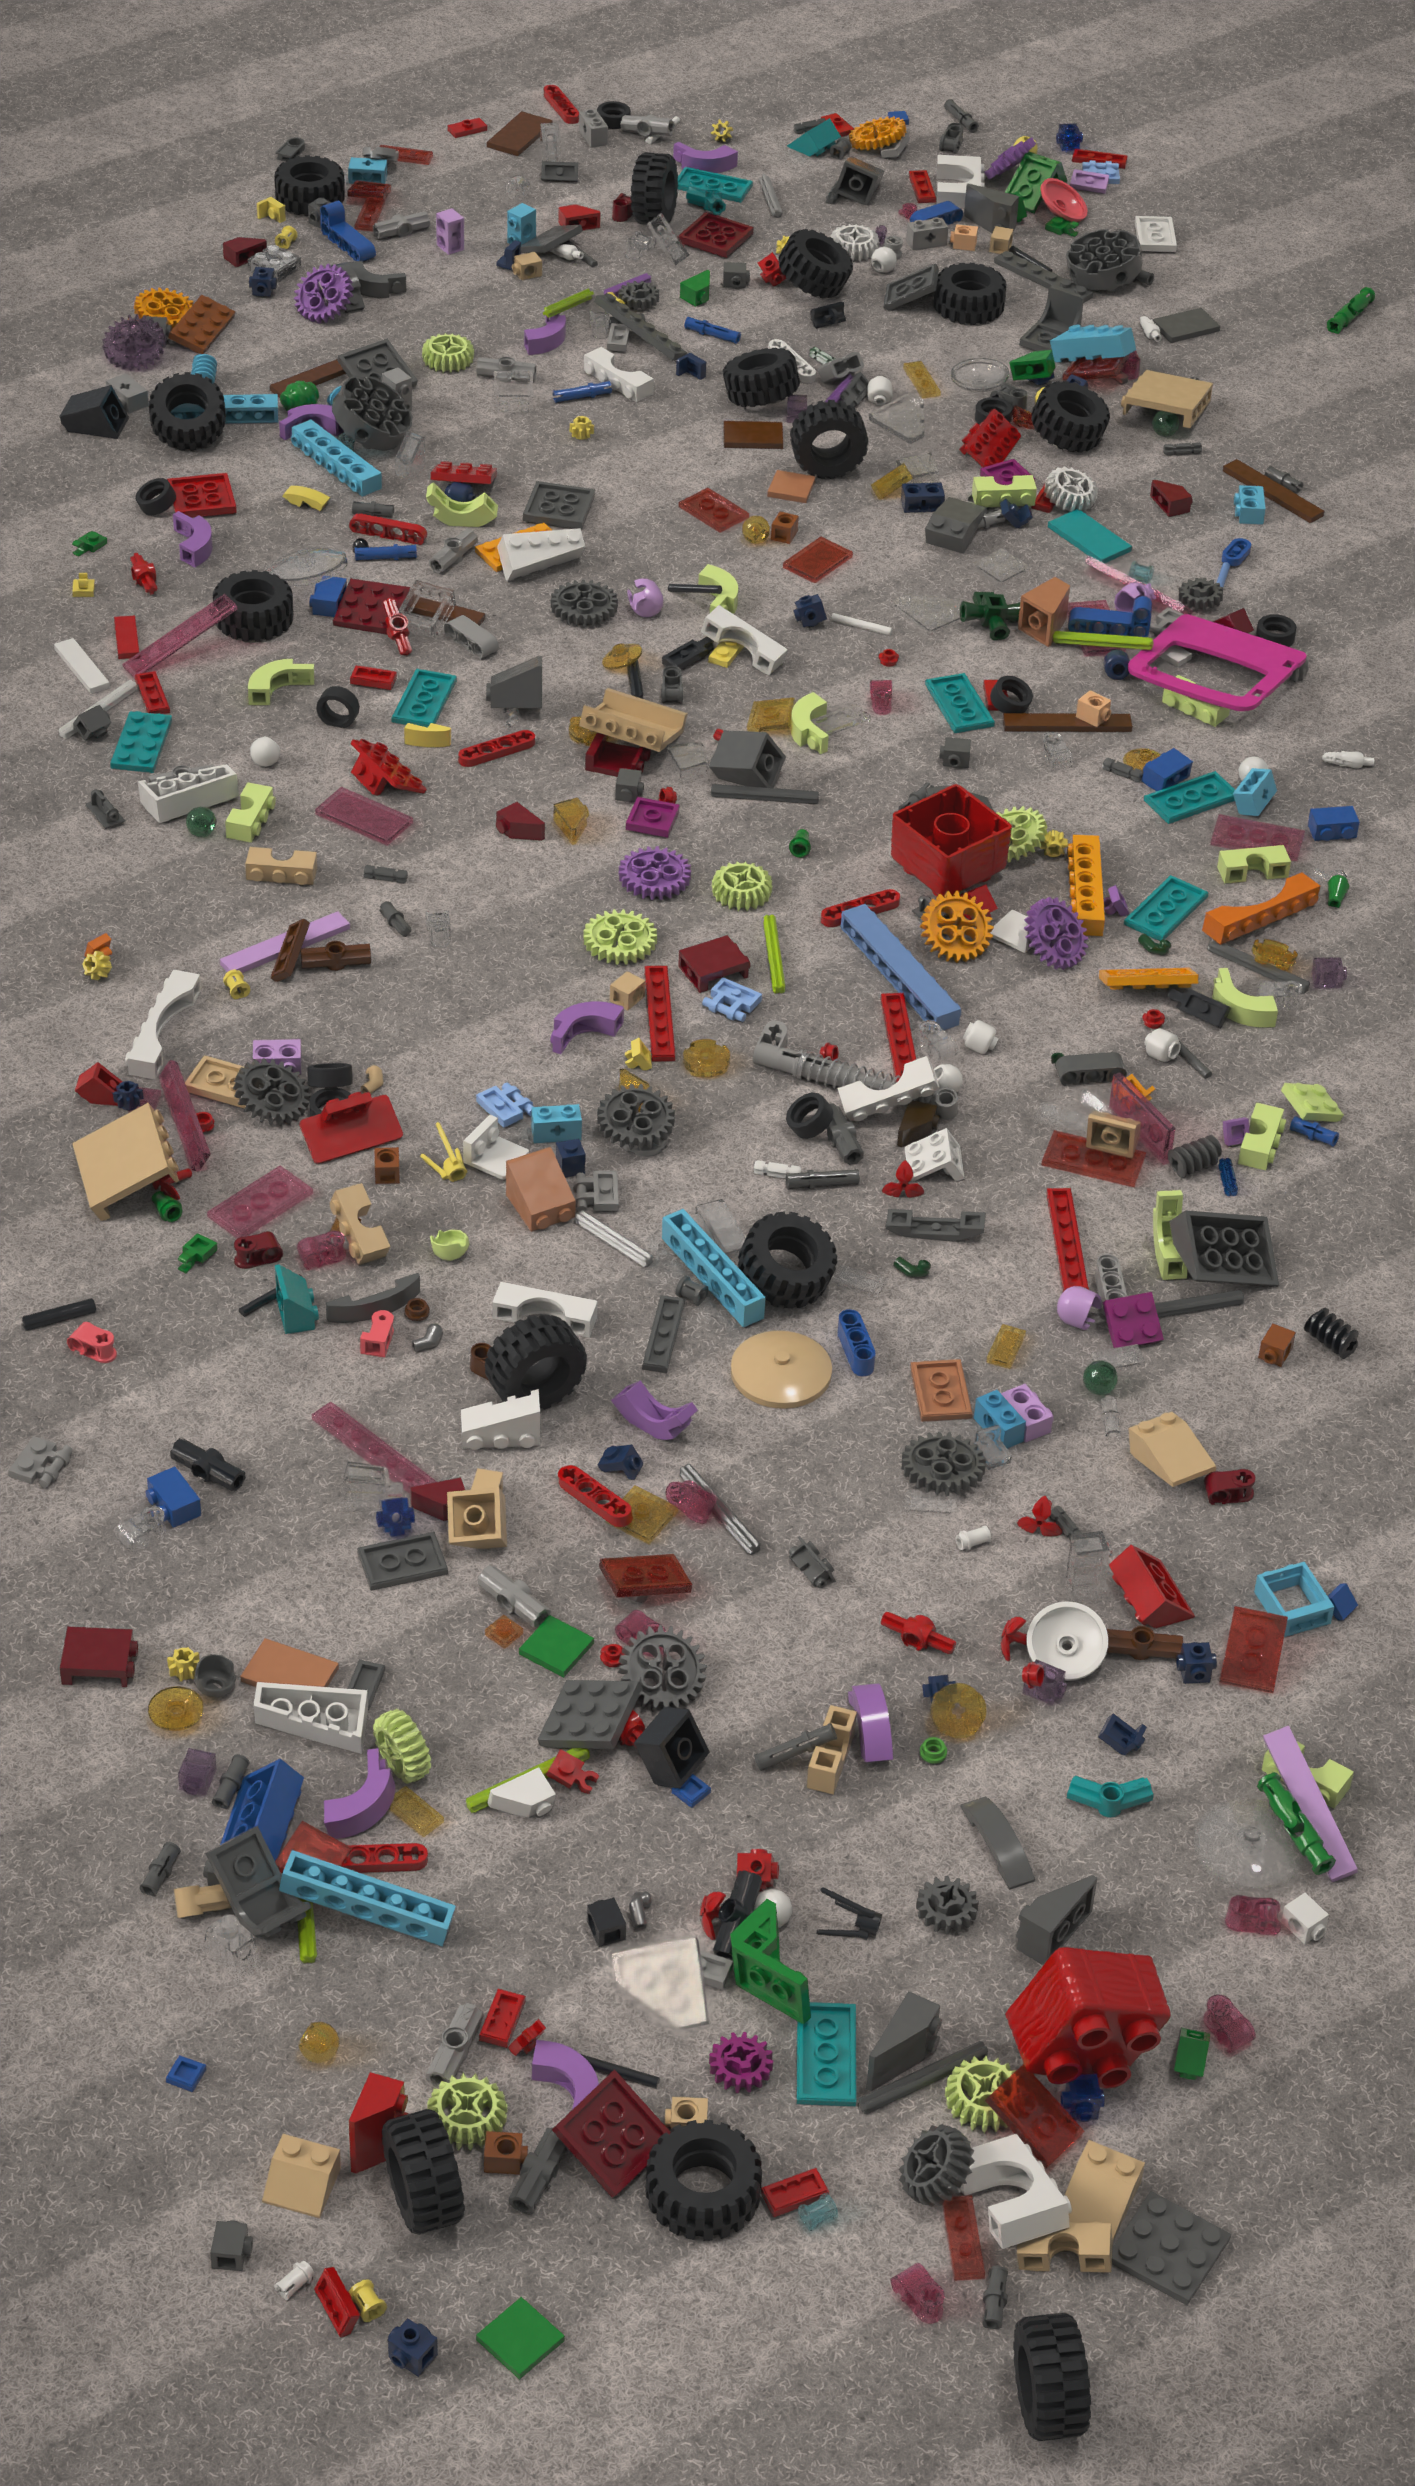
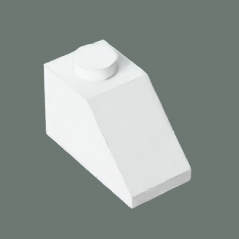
[487,1768,556,1818]

